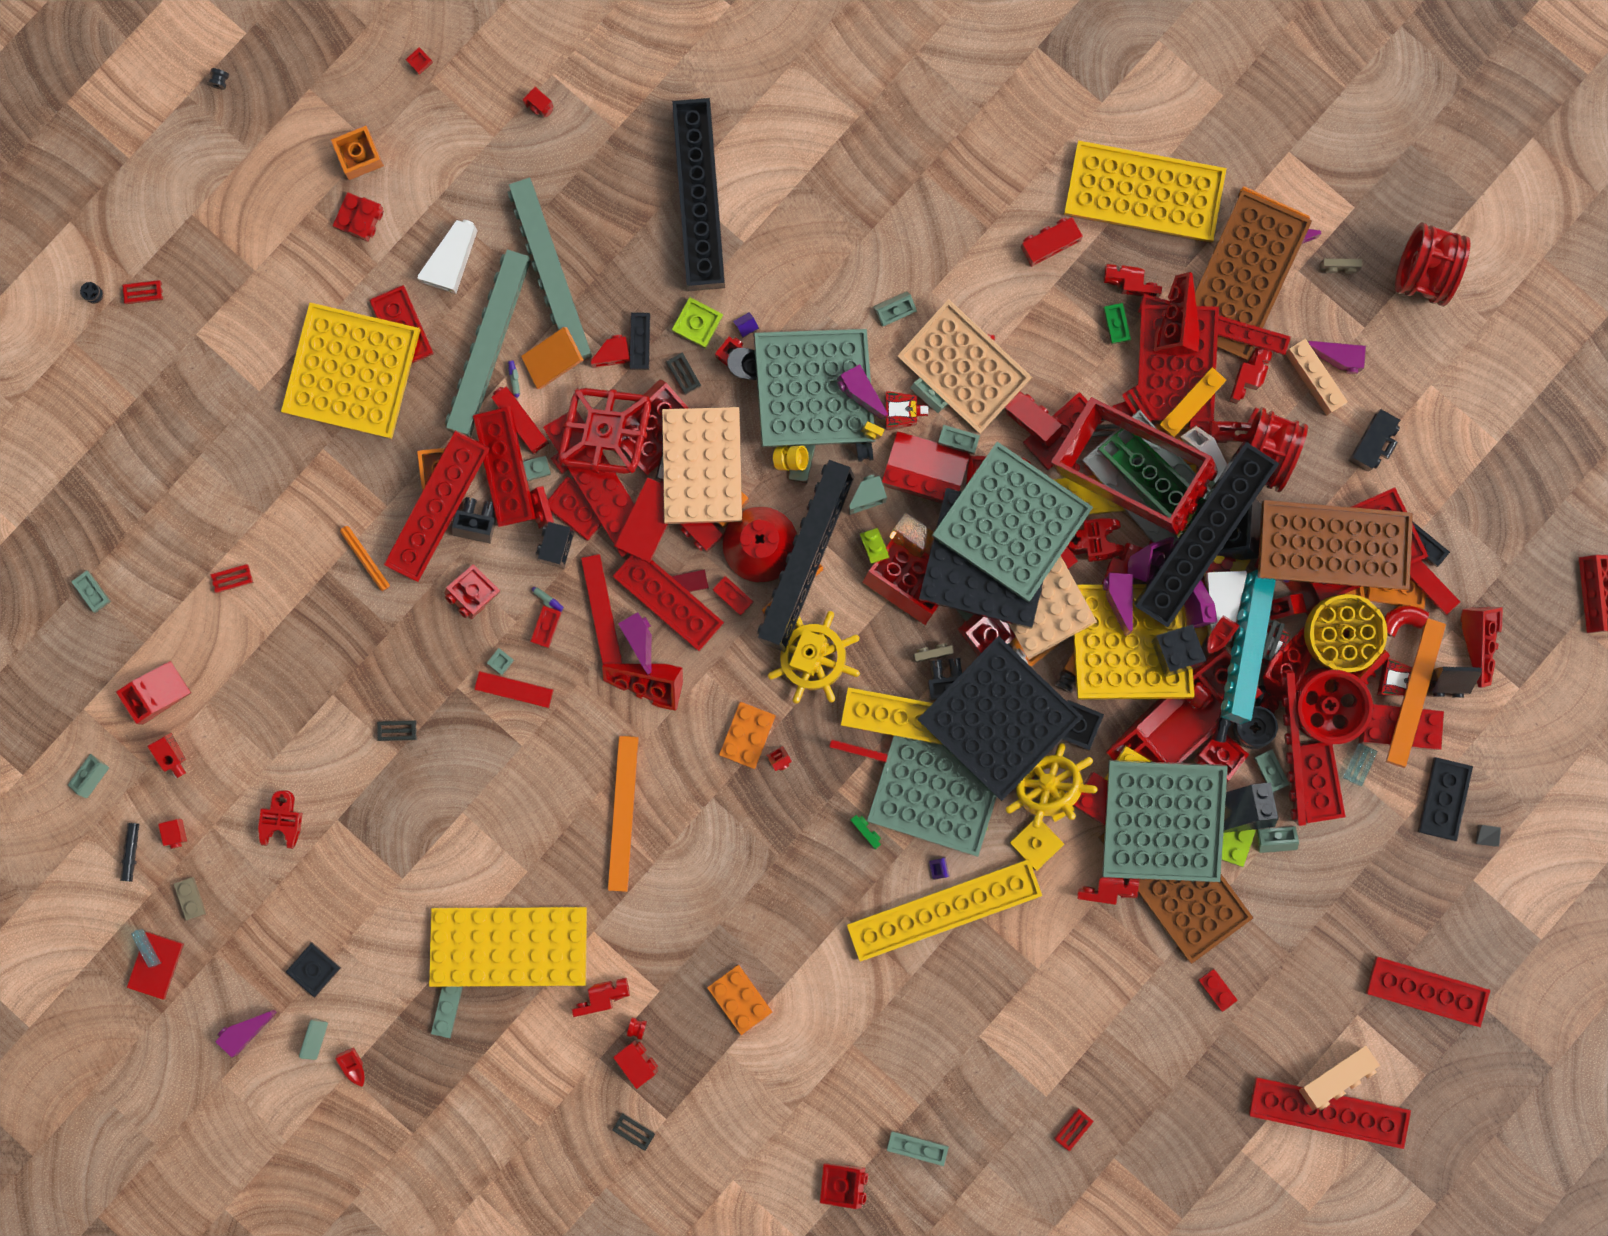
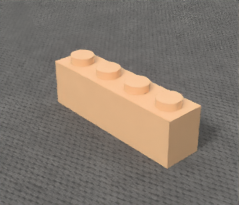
[1286,339,1348,416]
[1299,1046,1380,1111]

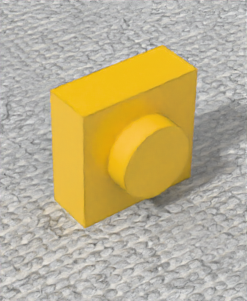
[861,421,885,440]

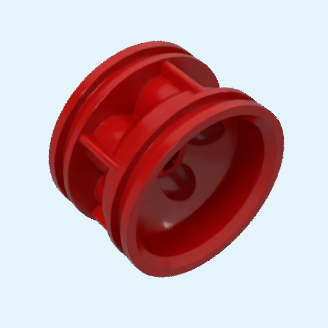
[1395,222,1471,307]
[1247,407,1308,493]
[1296,668,1373,744]

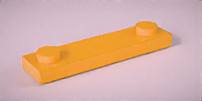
[1160,367,1226,437]

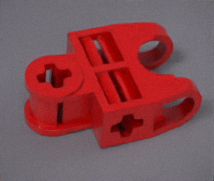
[1067,518,1124,562]
[258,790,303,849]

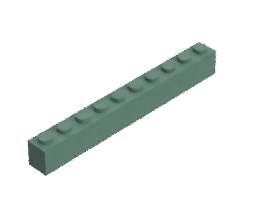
[507,177,592,360]
[445,249,531,438]

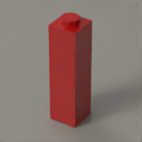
[491,386,549,454]

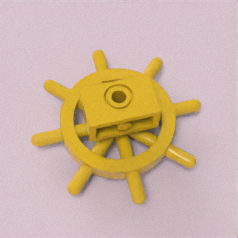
[768,611,860,704]
[1005,743,1097,828]

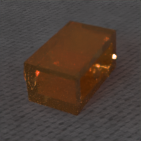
[889,513,934,558]

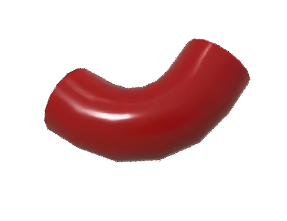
[1384,605,1429,638]

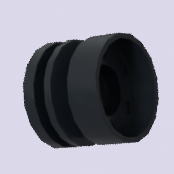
[1233,706,1278,750]

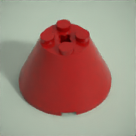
[723,507,797,583]

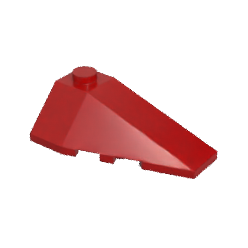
[1154,272,1200,355]
[1461,607,1503,688]
[1263,626,1312,701]
[602,664,683,711]

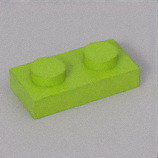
[860,528,889,563]

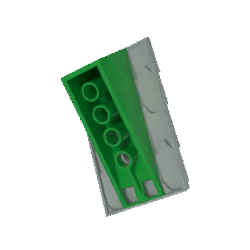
[1083,410,1210,545]

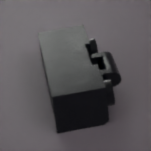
[1348,409,1401,472]

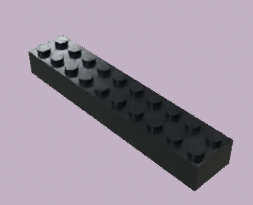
[672,98,726,291]
[1134,441,1279,627]
[757,460,855,652]

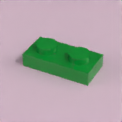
[1103,303,1131,345]
[850,815,881,850]

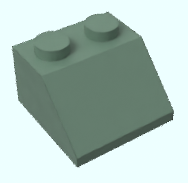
[849,474,887,515]

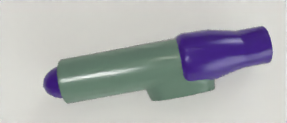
[508,361,520,398]
[532,587,564,612]

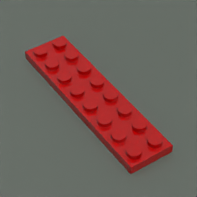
[543,410,635,557]
[384,430,490,582]
[1248,1077,1411,1149]

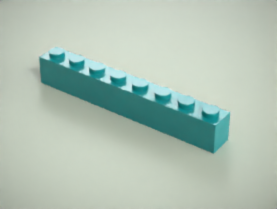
[1221,570,1276,724]

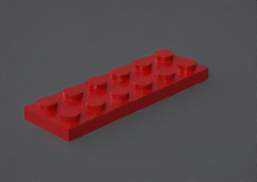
[473,407,536,527]
[613,555,725,651]
[1366,956,1491,1028]

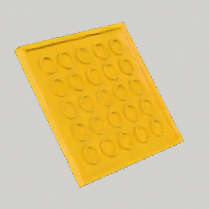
[281,302,420,439]
[1073,584,1194,700]

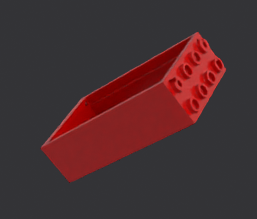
[1051,397,1218,536]

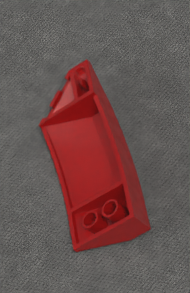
[1106,646,1263,763]

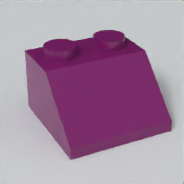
[1127,537,1174,582]

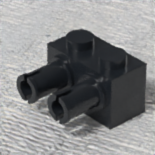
[452,497,495,544]
[928,658,962,700]

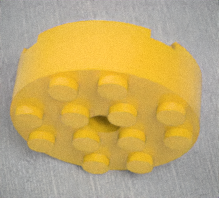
[1304,594,1387,672]

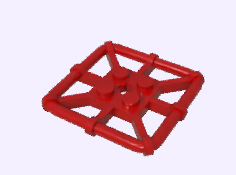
[558,388,652,474]

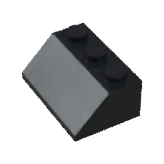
[1217,499,1261,560]

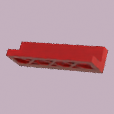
[1579,555,1608,633]

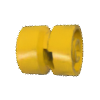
[773,446,809,471]

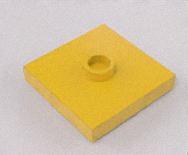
[1010,820,1064,871]

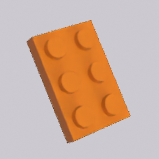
[719,702,776,769]
[707,964,773,1035]

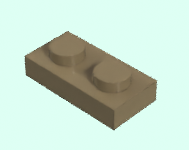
[1320,258,1362,274]
[913,643,953,662]
[174,877,206,921]

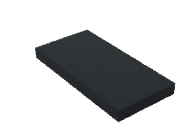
[1418,757,1473,842]

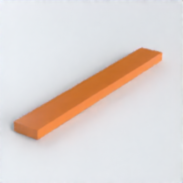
[1385,618,1446,768]
[608,736,639,892]

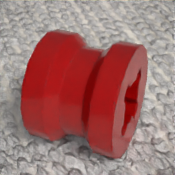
[627,1017,647,1040]

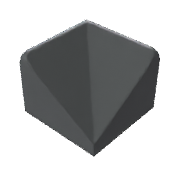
[1476,825,1501,847]

